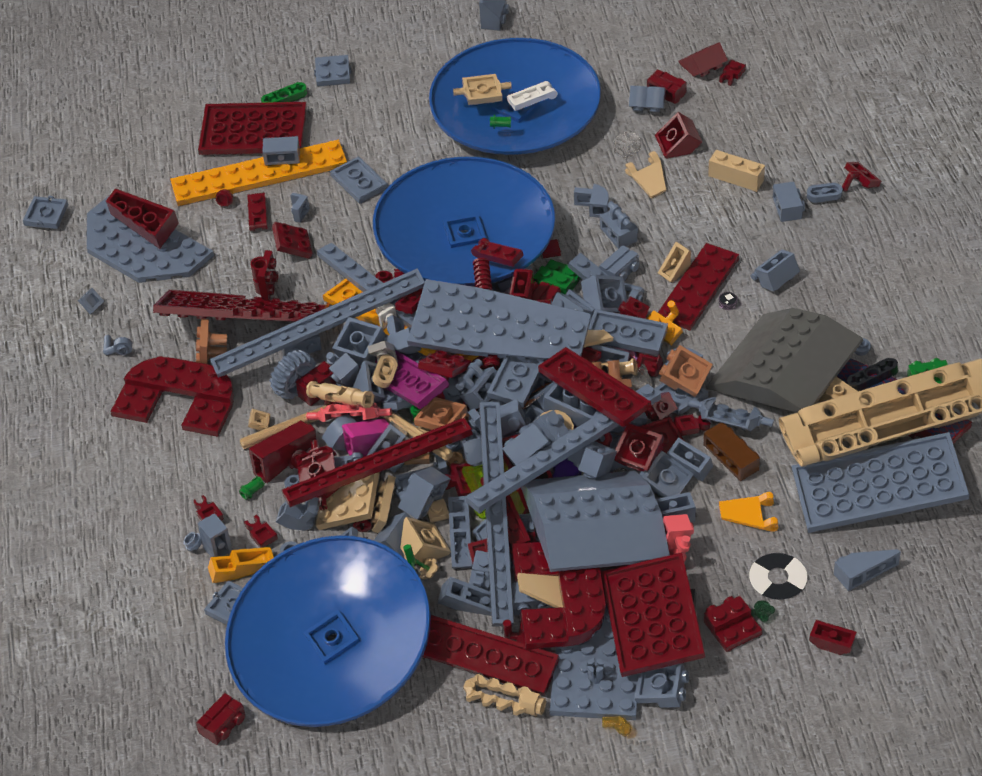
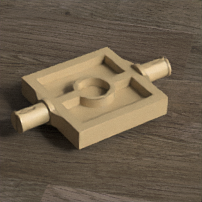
[453,74,512,105]

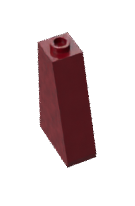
[249,420,317,484]

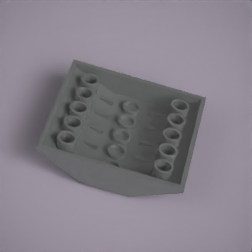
[706,308,863,413]

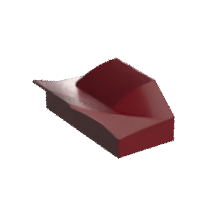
[809,620,857,655]

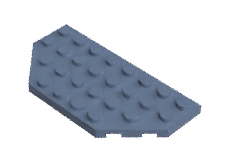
[87,195,214,283]

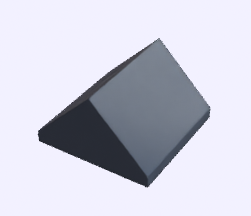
[374,512,411,559]

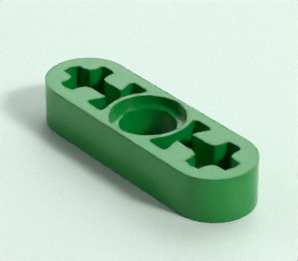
[261,82,307,103]

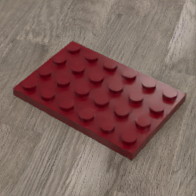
[198,102,307,155]
[601,552,706,677]

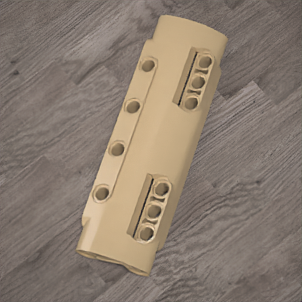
[779,358,982,467]

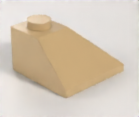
[400,517,451,563]

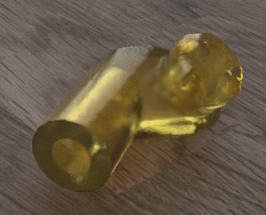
[602,716,632,736]

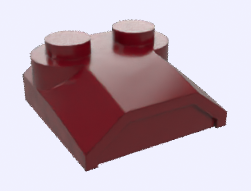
[614,424,664,472]

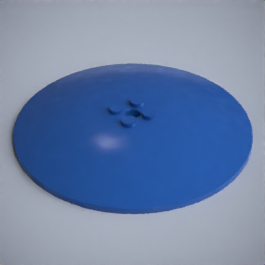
[429,38,601,155]
[373,157,555,286]
[225,536,431,727]

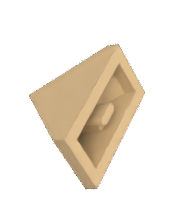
[658,242,691,283]

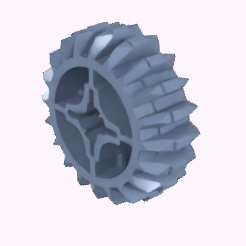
[269,350,316,400]

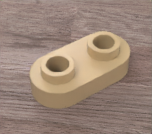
[372,355,398,388]

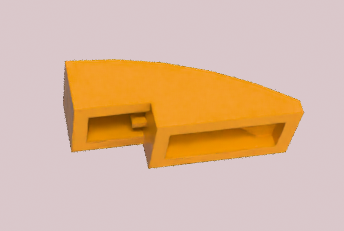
[208,547,274,583]

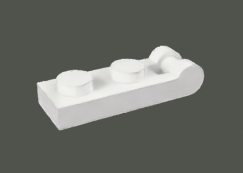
[507,81,558,111]

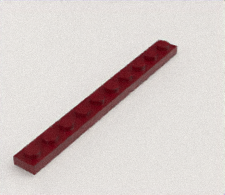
[282,418,473,507]

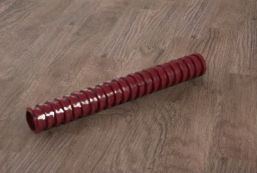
[473,257,501,370]

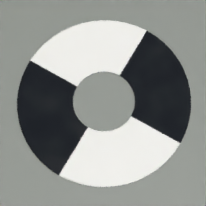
[749,553,807,599]

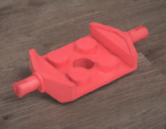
[306,403,392,422]

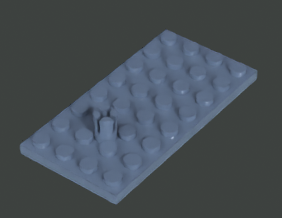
[791,432,969,533]
[549,574,639,721]

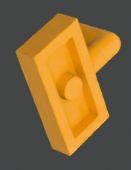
[646,300,683,346]

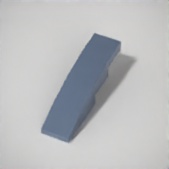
[448,496,472,569]

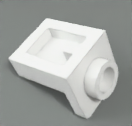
[376,303,397,329]

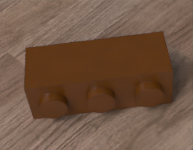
[703,422,760,482]

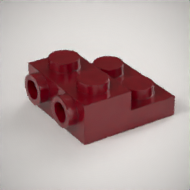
[704,596,762,652]

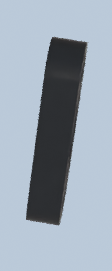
[847,358,899,391]

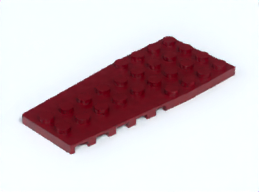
[153,290,331,321]

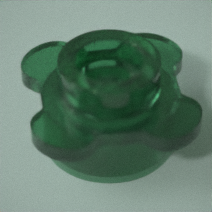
[751,600,775,622]

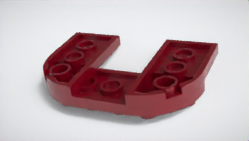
[110,356,234,437]
[511,542,606,649]

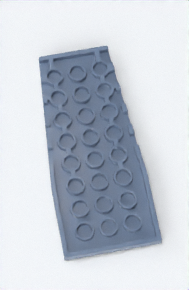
[407,279,591,362]

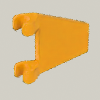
[719,492,778,532]

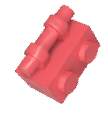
[663,514,694,562]

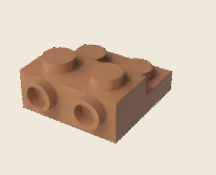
[659,345,713,397]
[414,397,469,430]

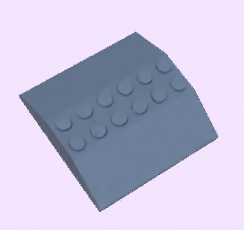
[521,471,669,572]

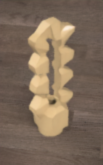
[463,674,546,717]

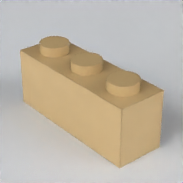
[708,150,765,192]

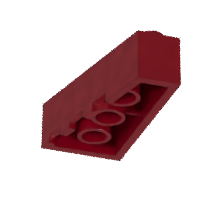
[106,188,179,249]

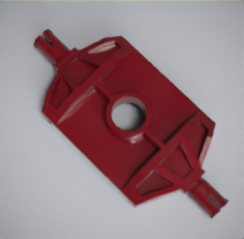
[297,440,339,510]

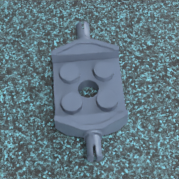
[687,397,774,431]

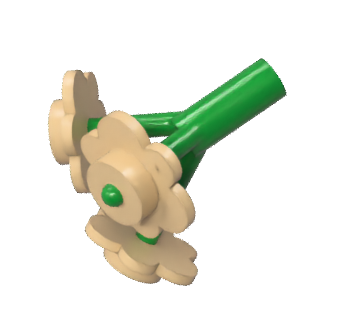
[403,544,438,580]

